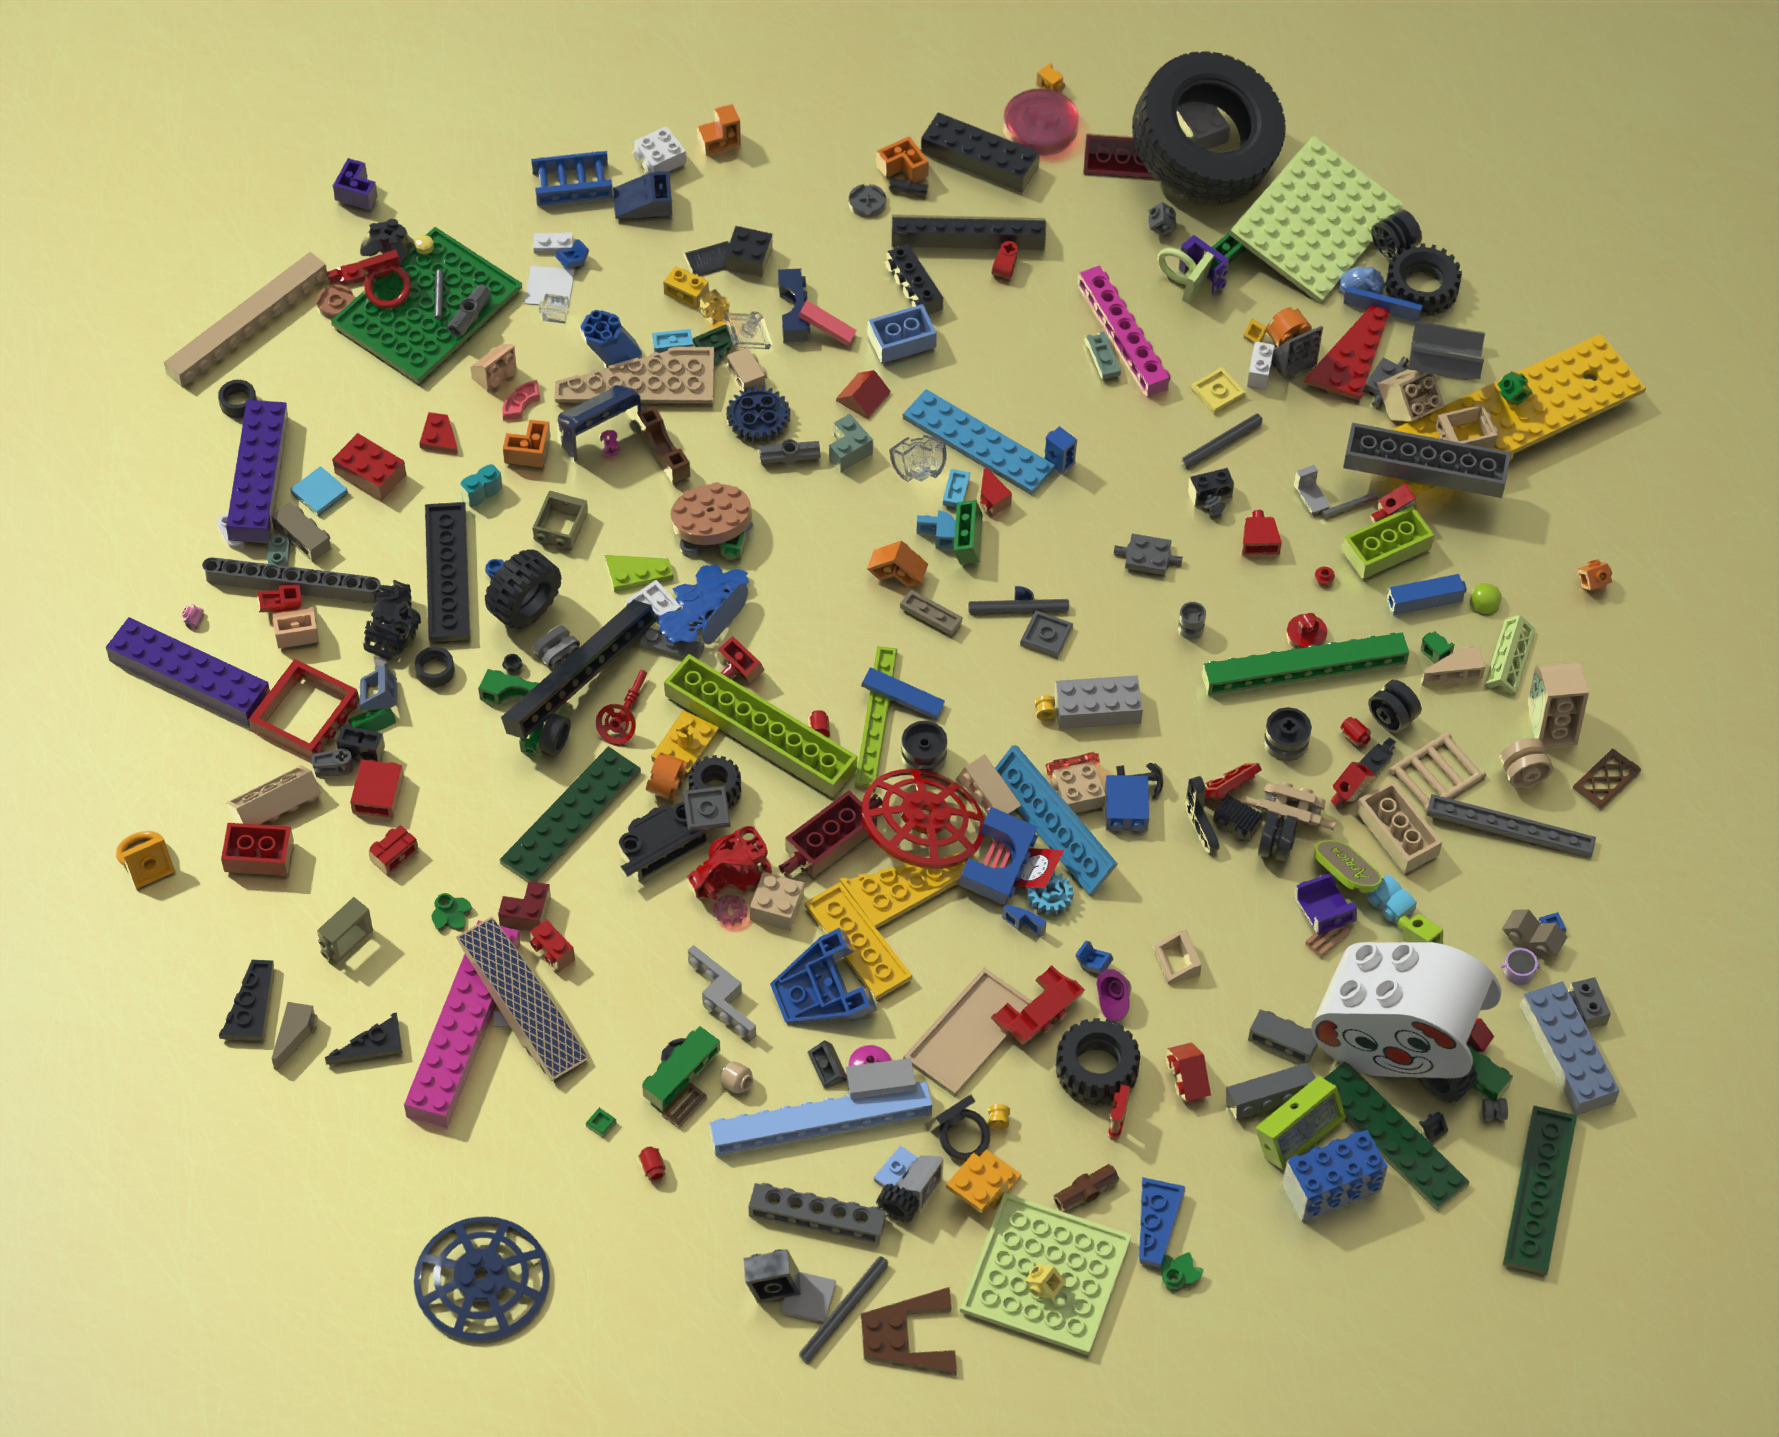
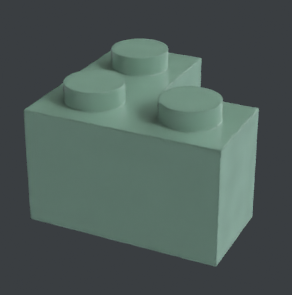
[829,414,873,472]

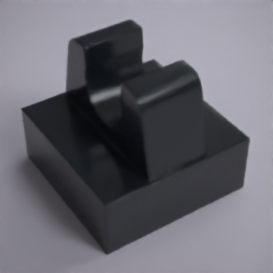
[1419,1111,1448,1143]

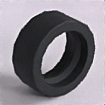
[218,379,257,418]
[414,646,455,687]
[539,713,571,755]

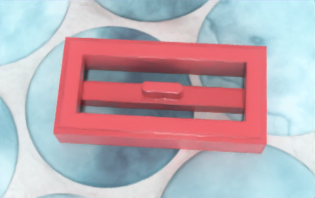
[983,839,1011,868]

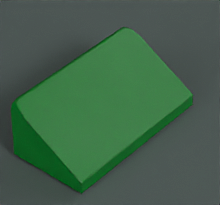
[348,708,396,732]

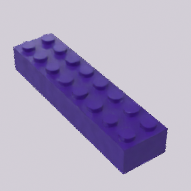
[226,400,288,543]
[106,617,270,726]

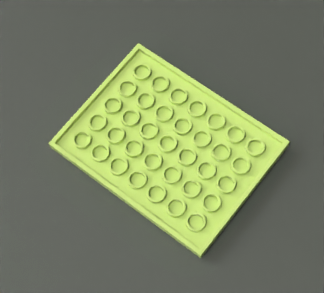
[1229,135,1404,303]

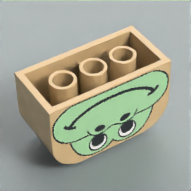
[1528,662,1589,748]

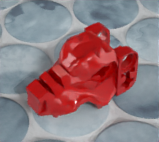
[687,826,772,900]

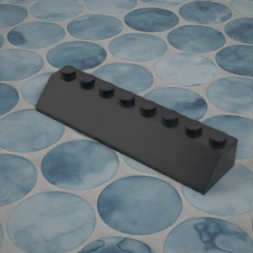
[892,215,1046,250]

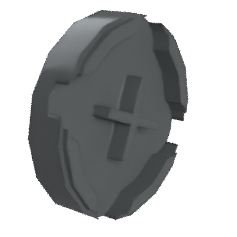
[848,184,886,217]

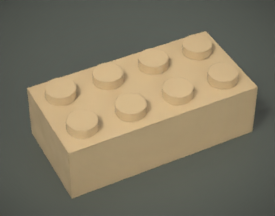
[1356,781,1442,874]

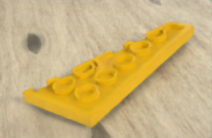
[840,853,978,929]

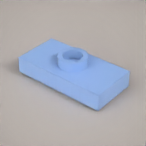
[873,1145,918,1187]

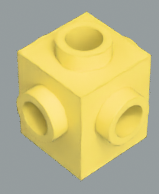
[1024,1264,1066,1299]

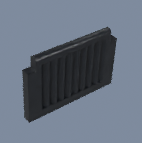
[684,241,729,276]

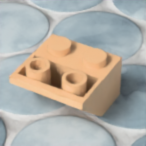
[471,344,517,392]
[273,607,319,649]

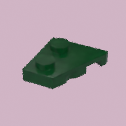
[693,323,736,368]

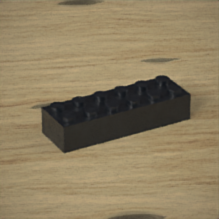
[921,112,1040,193]

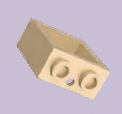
[1436,404,1498,448]

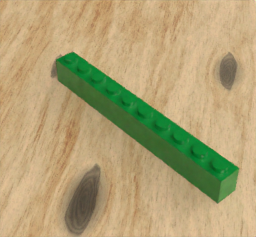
[1202,632,1409,695]

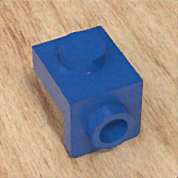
[555,239,589,269]
[1076,940,1114,974]

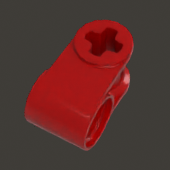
[991,241,1018,279]

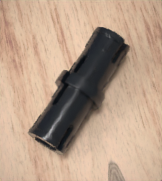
[889,178,929,197]

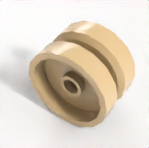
[1500,738,1553,788]

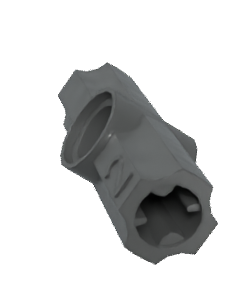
[447,284,492,338]
[759,439,820,465]

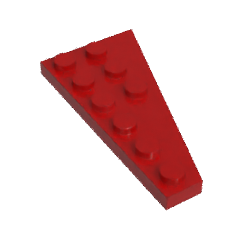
[1303,305,1390,401]

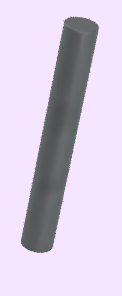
[434,270,443,320]
[1321,492,1378,519]

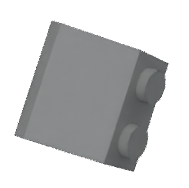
[897,1155,944,1212]

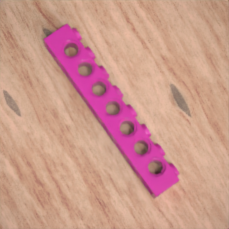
[1078,265,1170,397]

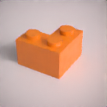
[697,104,741,155]
[877,136,929,182]
[503,420,551,468]
[867,540,928,588]

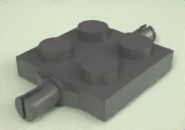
[1364,357,1409,408]
[1114,533,1183,575]

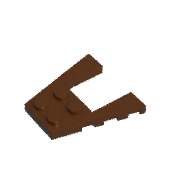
[861,1287,957,1375]

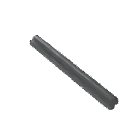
[799,1256,888,1362]

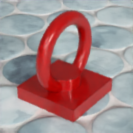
[359,250,411,309]

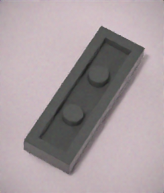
[639,628,704,660]

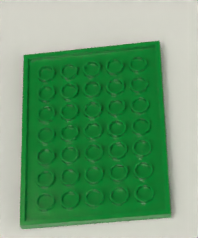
[331,227,523,384]

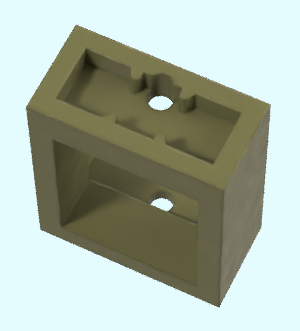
[533,490,588,550]
[317,897,373,964]

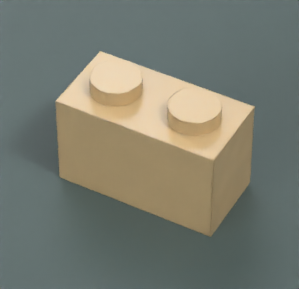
[727,347,767,392]

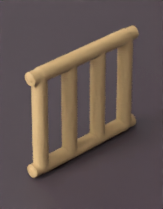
[1389,732,1486,813]

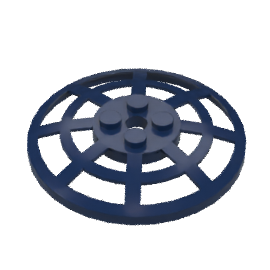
[414,1216,550,1343]

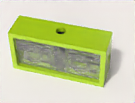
[1255,1076,1346,1170]

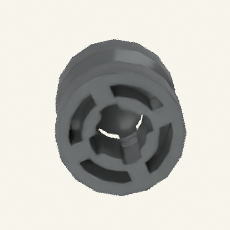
[1482,1098,1508,1121]

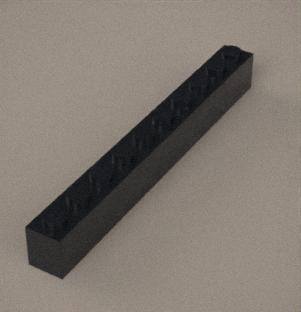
[501,600,656,739]

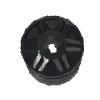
[1371,209,1422,260]

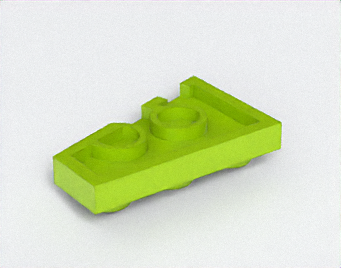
[605,555,673,592]

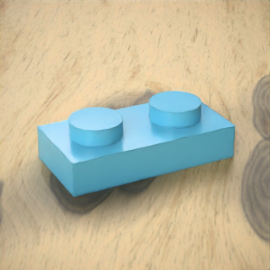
[652,329,693,353]
[943,469,970,508]

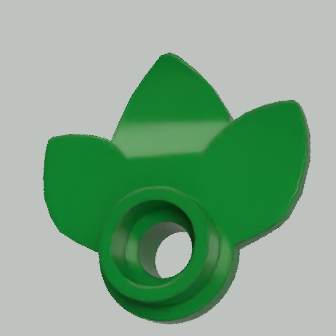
[431,893,472,930]
[1159,1252,1204,1289]

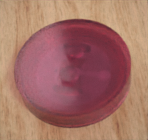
[1003,88,1079,156]

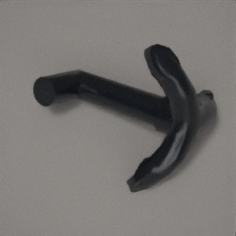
[1116,762,1163,799]

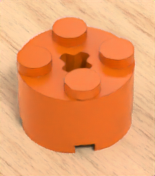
[1266,307,1312,347]
[646,752,688,801]

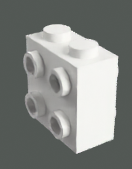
[633,126,686,173]

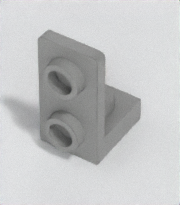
[1294,465,1330,514]

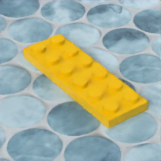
[805,882,912,1000]

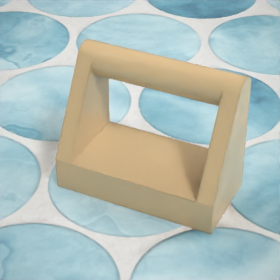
[1153,929,1202,984]

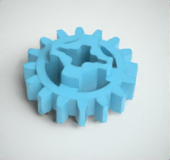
[1027,871,1074,916]

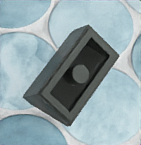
[808,1040,847,1088]

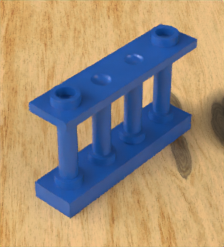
[531,151,613,206]

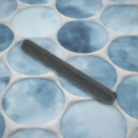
[1181,413,1263,468]
[968,599,1069,613]

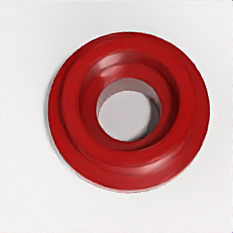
[1314,566,1335,586]

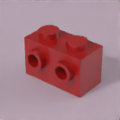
[530,919,575,973]

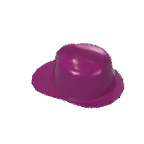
[1097,969,1131,1021]

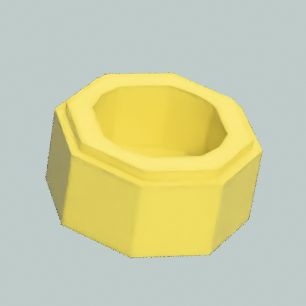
[414,235,434,255]

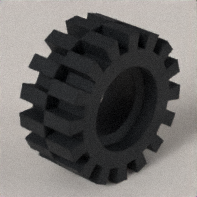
[876,1184,920,1222]

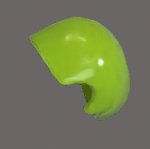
[1470,583,1502,614]

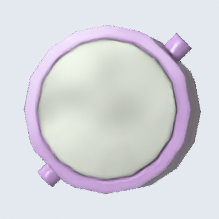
[1501,948,1540,985]

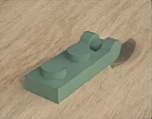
[1085,332,1121,380]

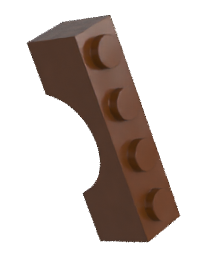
[637,406,691,484]

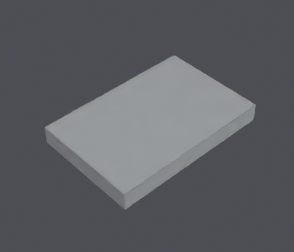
[846,1058,917,1099]

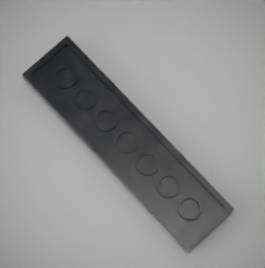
[425,502,470,642]

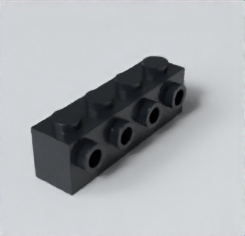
[885,243,943,315]

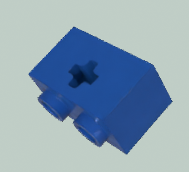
[1044,426,1077,474]

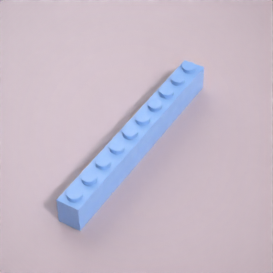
[710,1082,932,1156]

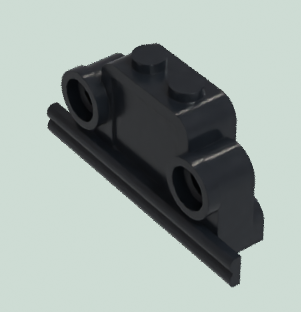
[619,802,711,882]

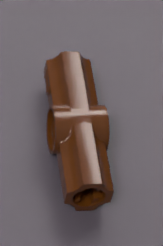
[1053,1164,1119,1213]

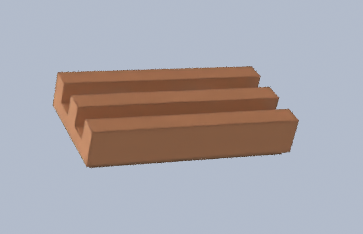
[1305,926,1351,958]

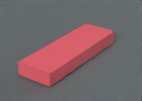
[798,300,857,346]

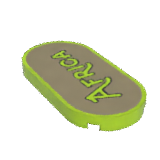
[1314,840,1382,893]

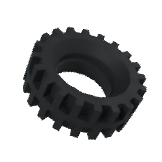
[1385,243,1462,316]

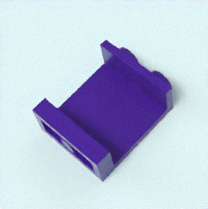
[1295,873,1357,935]

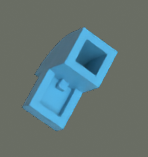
[916,510,956,549]

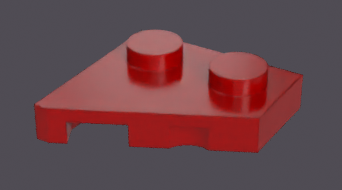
[419,412,458,453]

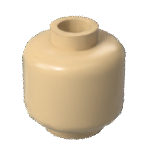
[720,1061,753,1094]

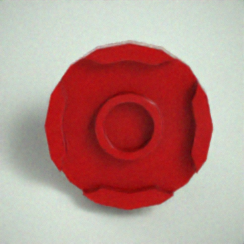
[1286,613,1328,648]

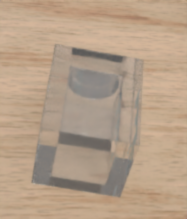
[539,294,569,324]

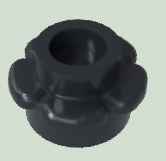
[502,654,523,673]

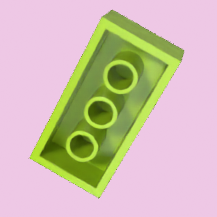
[1342,506,1434,579]

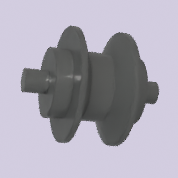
[1203,495,1226,516]

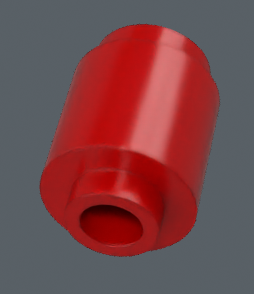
[808,710,830,738]
[1340,717,1371,747]
[638,1146,666,1181]

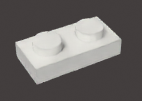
[534,232,573,253]

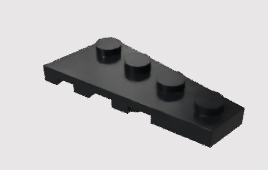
[219,960,274,1041]

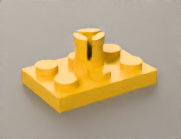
[651,710,719,778]

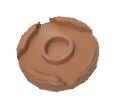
[316,284,355,319]

